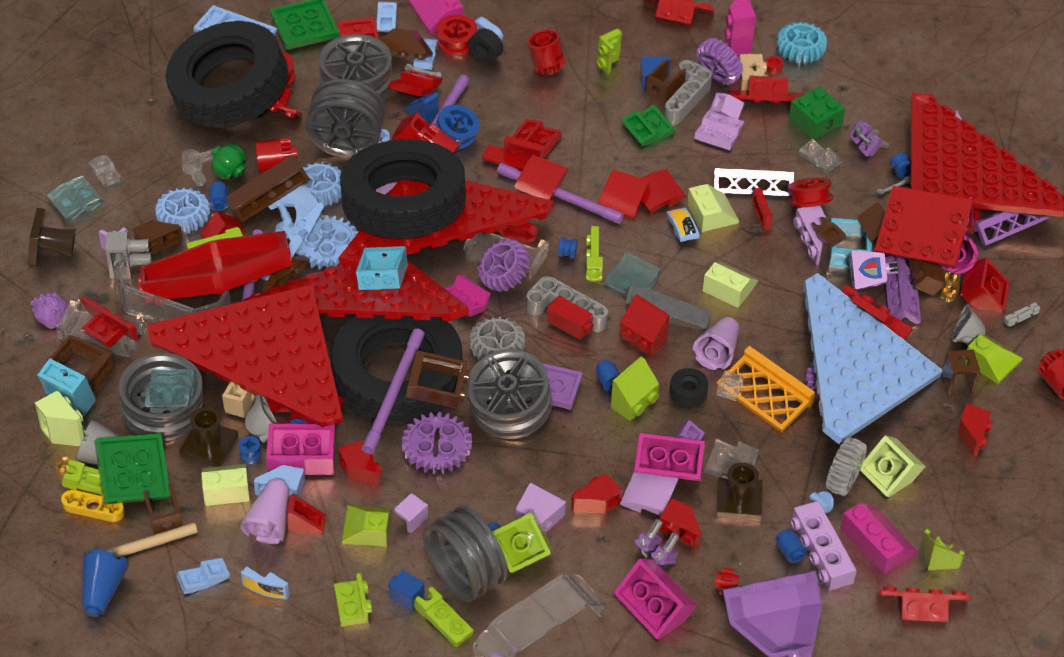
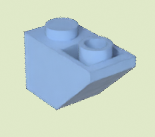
[254,465,305,502]

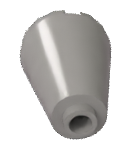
[77,420,120,465]

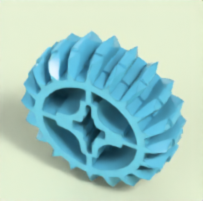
[777,21,827,64]

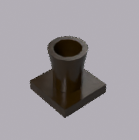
[28,208,76,266]
[179,407,238,467]
[717,462,762,521]

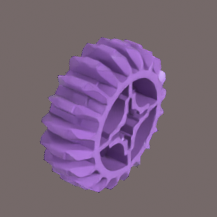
[696,38,743,85]
[477,238,531,293]

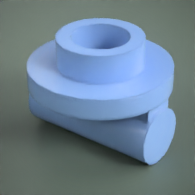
[809,491,834,513]

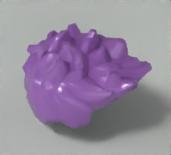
[31,292,71,329]

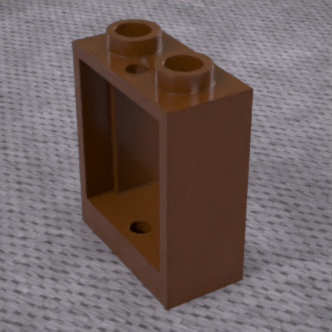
[45,335,115,392]
[406,350,470,409]

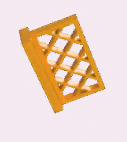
[716,346,815,433]

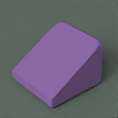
[674,420,705,441]

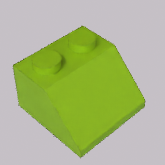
[611,357,659,421]
[492,510,554,573]

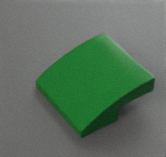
[621,105,676,146]

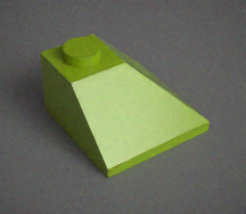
[964,334,1023,384]
[342,505,392,547]

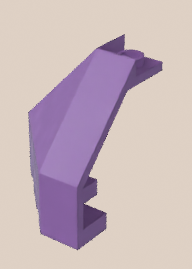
[723,571,823,657]

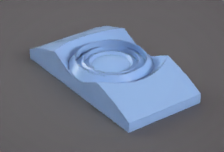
[194,5,277,35]

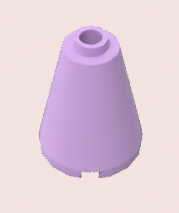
[693,317,739,370]
[240,479,289,544]

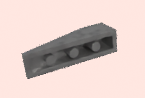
[625,285,711,331]

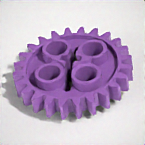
[402,412,472,474]

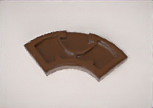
[262,255,310,292]

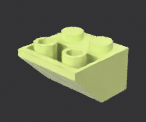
[35,390,86,446]

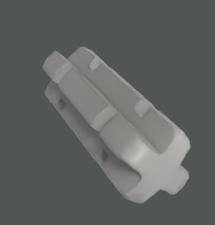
[1003,302,1040,327]

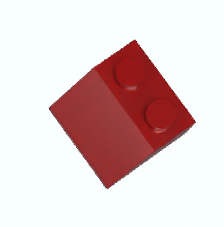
[961,257,1010,313]
[619,294,670,357]

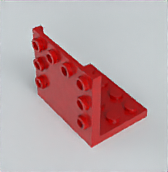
[874,186,976,269]

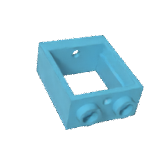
[829,218,872,269]
[356,246,408,290]
[37,358,96,417]

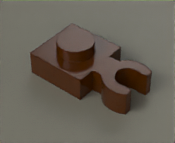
[812,217,846,249]

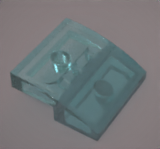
[47,176,104,223]
[604,252,662,295]
[145,369,196,407]

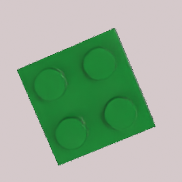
[789,86,845,140]

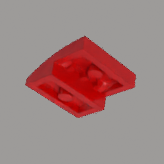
[337,17,379,39]
[389,70,443,97]
[512,119,562,159]
[514,154,568,200]
[598,169,649,219]
[642,169,686,214]

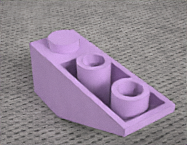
[793,205,826,265]

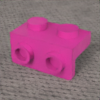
[444,274,490,317]

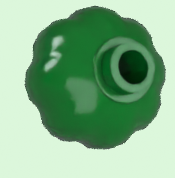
[211,144,247,180]

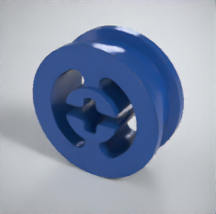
[435,105,480,149]

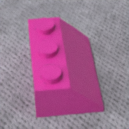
[408,0,463,33]
[724,0,756,57]
[266,424,335,475]
[634,433,705,481]
[841,503,918,574]
[613,558,698,639]

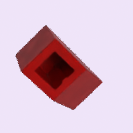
[390,112,430,140]
[958,404,993,456]
[338,440,382,486]
[571,473,622,514]
[659,499,702,548]

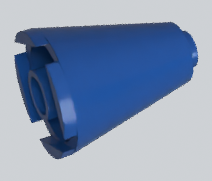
[82,550,129,617]

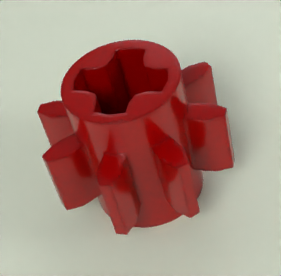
[714,567,740,596]

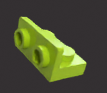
[597,28,622,74]
[334,573,372,627]

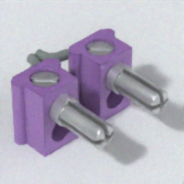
[849,120,889,157]
[635,519,679,565]

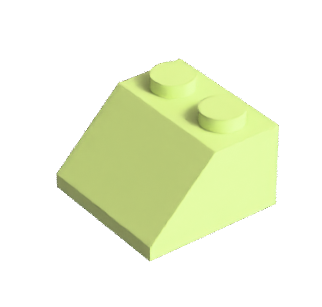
[687,184,739,232]
[703,262,758,308]
[860,435,926,497]
[202,464,250,506]

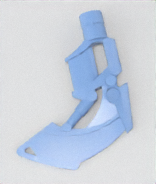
[261,186,324,281]

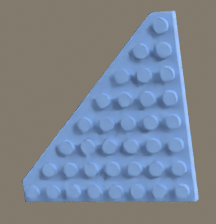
[803,273,943,444]

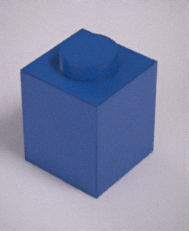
[388,570,425,611]

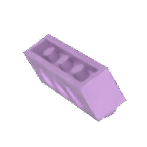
[790,501,857,591]

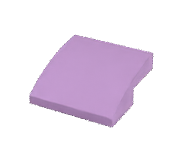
[694,110,745,150]
[620,473,679,516]

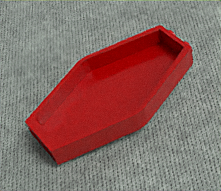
[138,231,293,304]

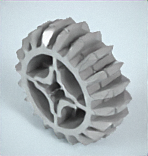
[469,315,526,361]
[826,437,867,496]

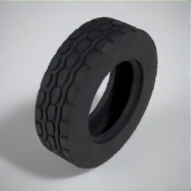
[166,21,288,128]
[340,139,466,239]
[331,315,463,425]

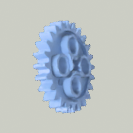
[296,215,359,270]

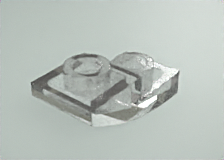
[798,139,843,172]
[88,155,124,190]

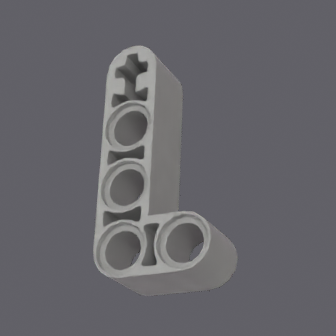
[664,60,712,125]
[526,276,608,332]

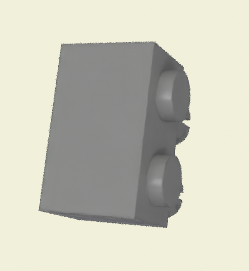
[105,231,152,278]

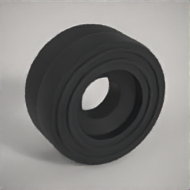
[468,28,504,64]
[669,368,709,408]

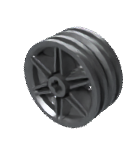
[319,34,393,101]
[305,79,385,157]
[467,349,553,439]
[119,353,204,441]
[423,505,508,602]

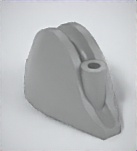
[952,304,986,345]
[245,394,278,443]

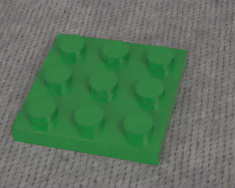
[270,0,340,50]
[94,433,170,505]

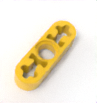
[61,490,125,522]

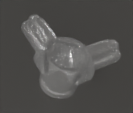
[181,149,214,187]

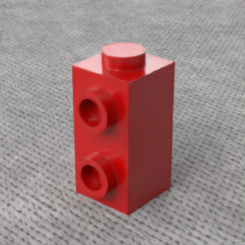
[547,295,594,340]

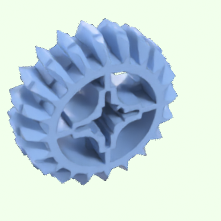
[301,161,342,209]
[155,186,210,234]

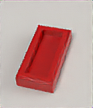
[752,188,772,231]

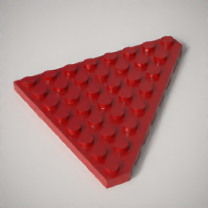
[911,93,1064,217]
[339,180,554,268]
[243,260,469,321]
[147,285,344,427]

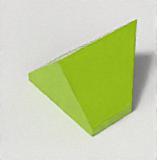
[921,529,965,570]

